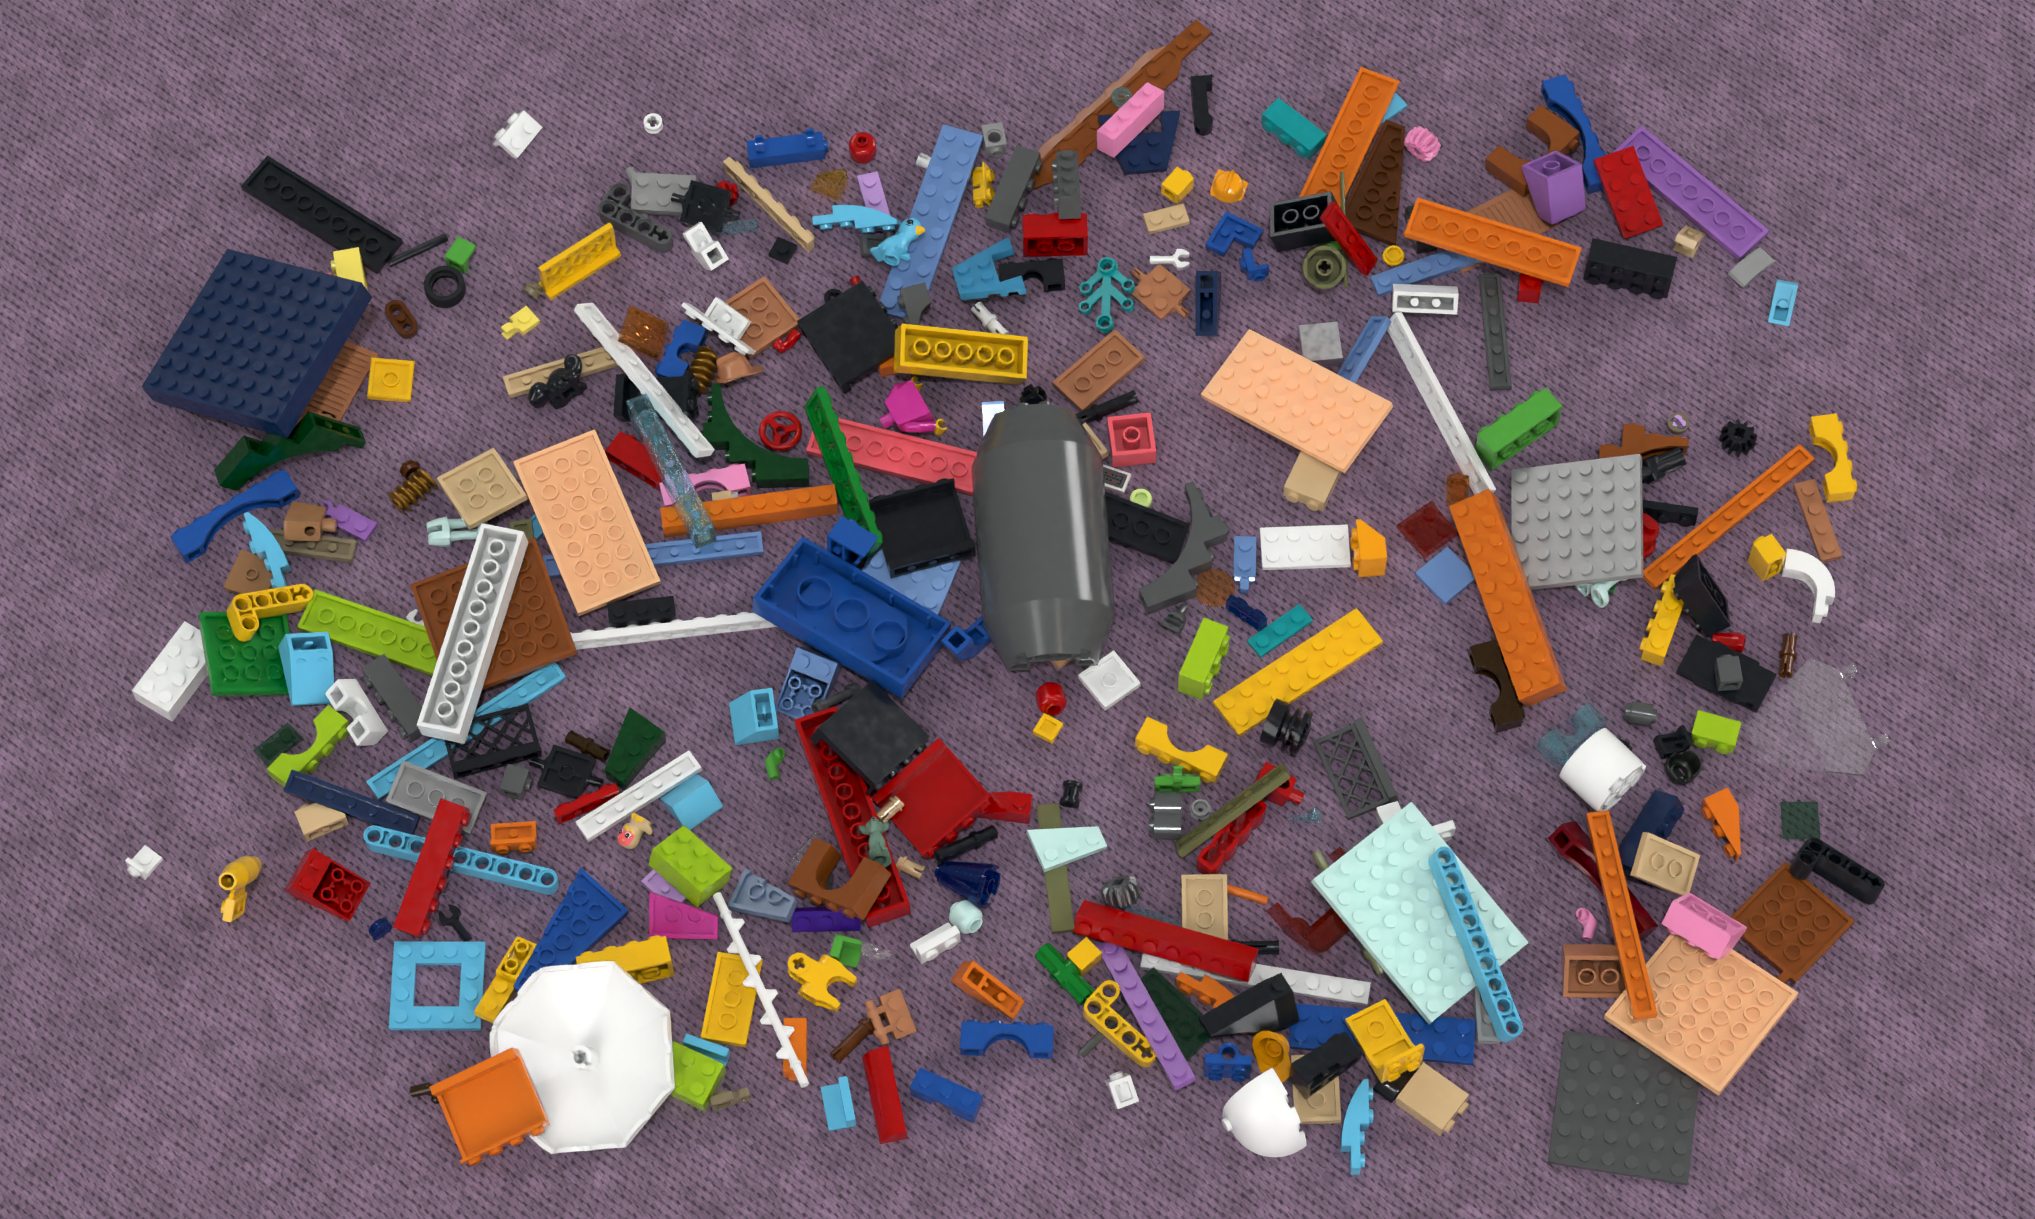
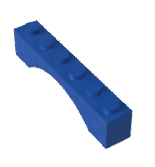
[1541,74,1606,195]
[170,469,300,564]

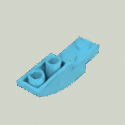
[812,205,901,234]
[242,512,292,588]
[1340,1079,1374,1175]

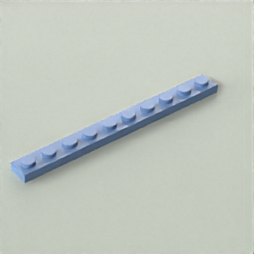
[542,531,764,579]

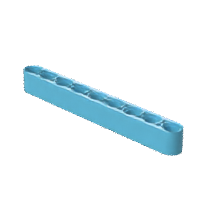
[363,826,559,895]
[1428,846,1523,1043]

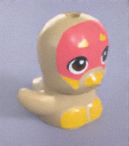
[617,812,652,849]

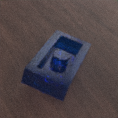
[1225,594,1267,631]

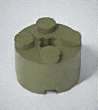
[1301,244,1346,289]

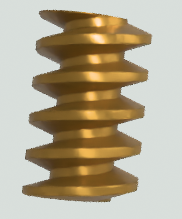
[688,346,719,394]
[388,469,438,515]

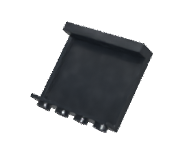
[797,281,898,394]
[869,478,976,578]
[810,680,930,795]

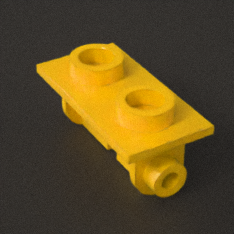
[972,162,995,208]

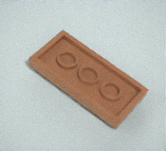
[1052,329,1145,412]

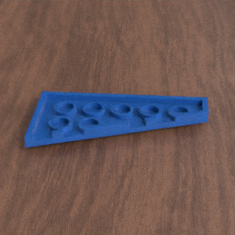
[513,867,629,993]

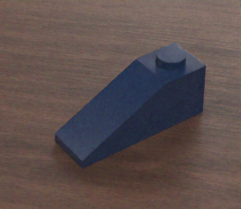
[1196,271,1221,336]

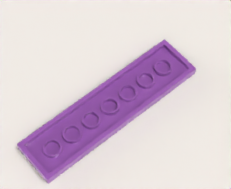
[1613,126,1769,261]

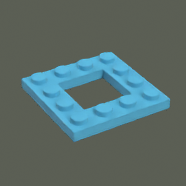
[389,941,486,1031]

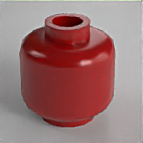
[849,132,877,164]
[1035,682,1067,716]

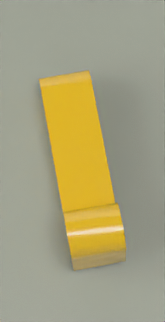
[226,584,313,642]
[1083,980,1156,1067]

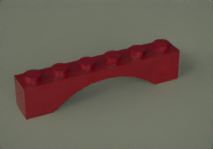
[1548,821,1658,941]

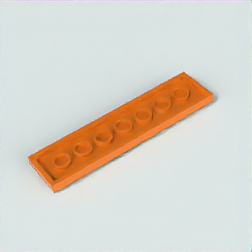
[1299,67,1400,209]
[1404,197,1582,287]

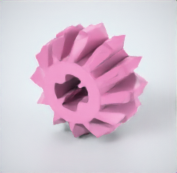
[1404,126,1441,162]

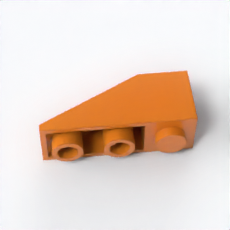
[1701,787,1741,862]

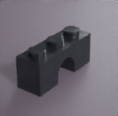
[998,258,1065,295]
[607,596,676,628]

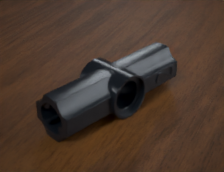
[1642,447,1686,483]

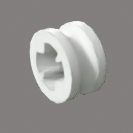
[644,113,663,134]

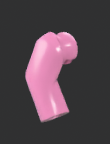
[1576,907,1597,942]

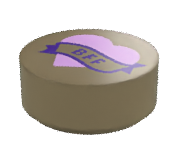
[1667,413,1689,435]

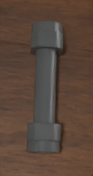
[811,682,861,713]

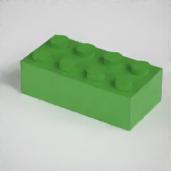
[1475,388,1562,471]

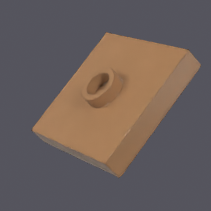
[223,549,273,595]

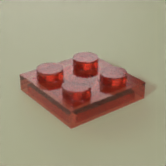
[1396,501,1459,559]

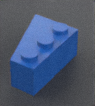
[827,516,879,566]

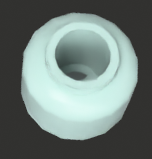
[949,900,982,934]

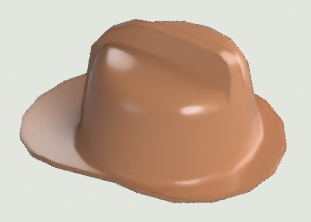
[714,352,764,383]

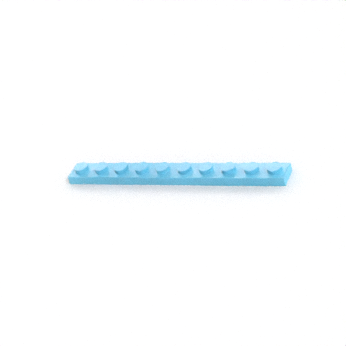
[366,662,566,801]

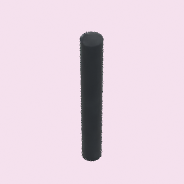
[387,233,449,268]

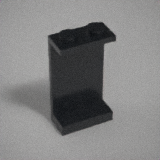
[613,370,699,422]

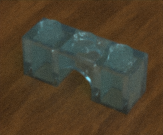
[1537,702,1607,767]

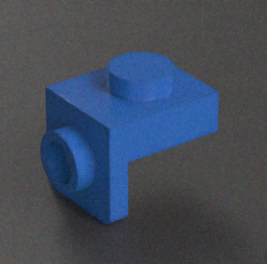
[1239,248,1269,281]

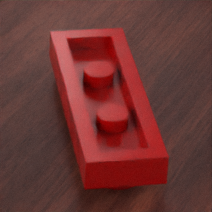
[553,783,620,825]

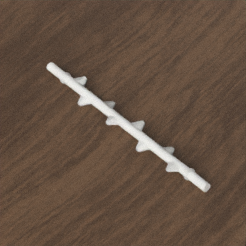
[713,892,809,1088]

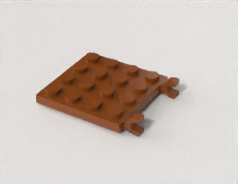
[1731,861,1855,985]

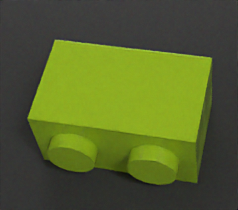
[1691,710,1742,754]

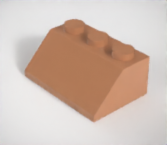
[1561,944,1626,998]

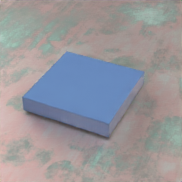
[1415,547,1476,605]

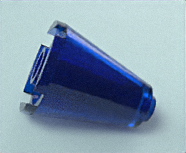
[935,861,1001,909]

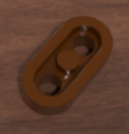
[385,300,418,339]

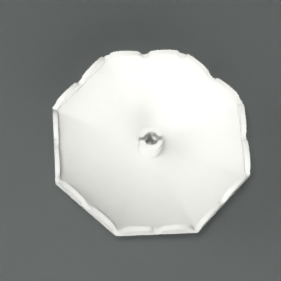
[490,961,675,1154]

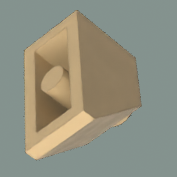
[294,803,349,842]

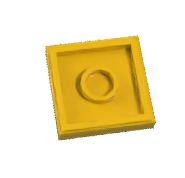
[367,357,415,402]

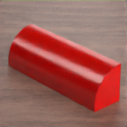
[862,1046,907,1144]

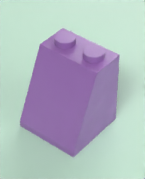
[1522,151,1586,224]

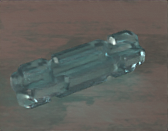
[716,219,758,235]

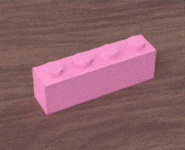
[1097,82,1164,158]

